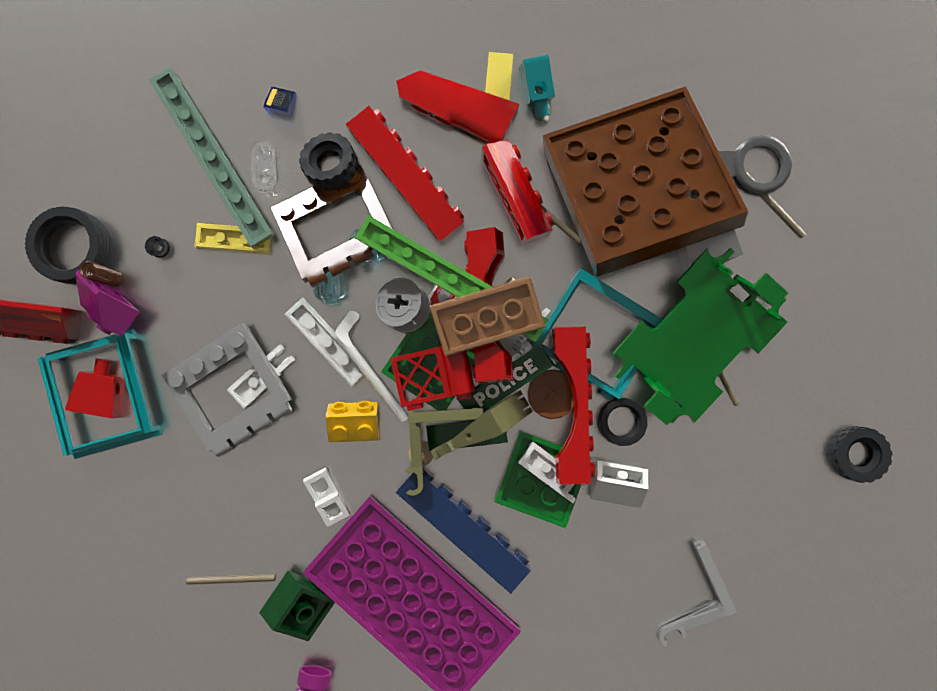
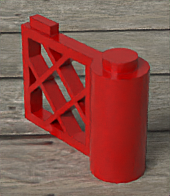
[390,346,475,411]

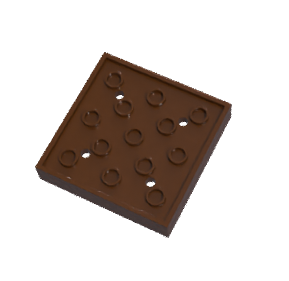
[543,86,748,277]

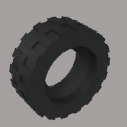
[299,132,358,190]
[830,426,893,483]

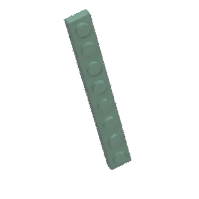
[149,67,274,248]

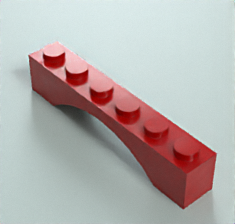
[464,227,513,384]
[552,327,595,485]

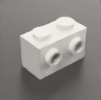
[591,461,648,508]

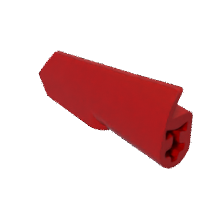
[396,70,519,143]

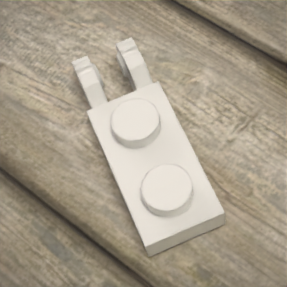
[227,345,295,409]

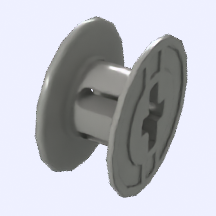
[375,278,431,333]

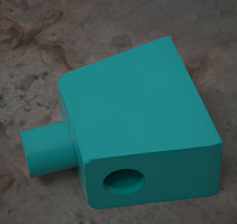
[519,55,555,118]

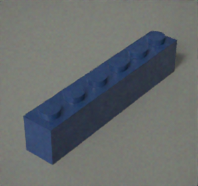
[396,468,531,594]

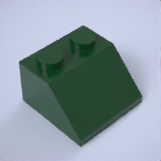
[259,571,335,642]

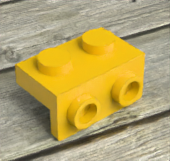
[326,401,379,442]

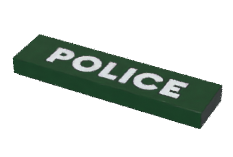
[458,344,555,412]

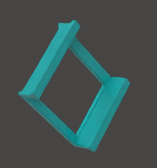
[37,329,162,459]

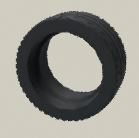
[25,206,112,284]

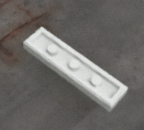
[285,297,365,387]

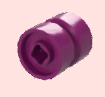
[296,665,332,691]

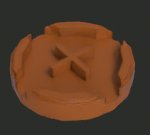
[527,369,574,419]

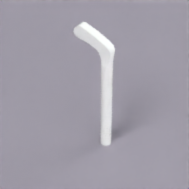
[334,311,409,423]

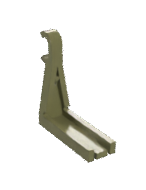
[430,390,533,460]
[405,408,483,496]

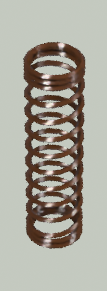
[79,261,123,287]

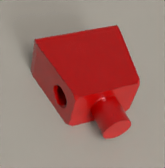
[65,358,122,419]

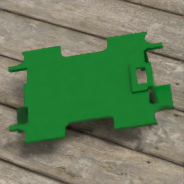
[612,248,788,425]

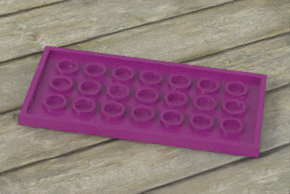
[302,495,521,691]

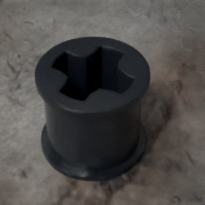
[145,236,170,258]

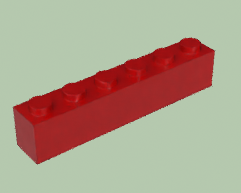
[346,105,465,244]

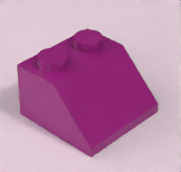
[75,270,139,337]

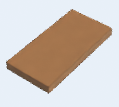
[430,276,545,356]

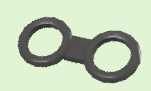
[719,135,792,194]

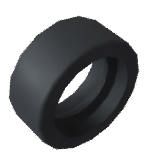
[598,398,648,446]

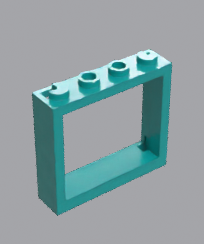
[531,269,663,401]

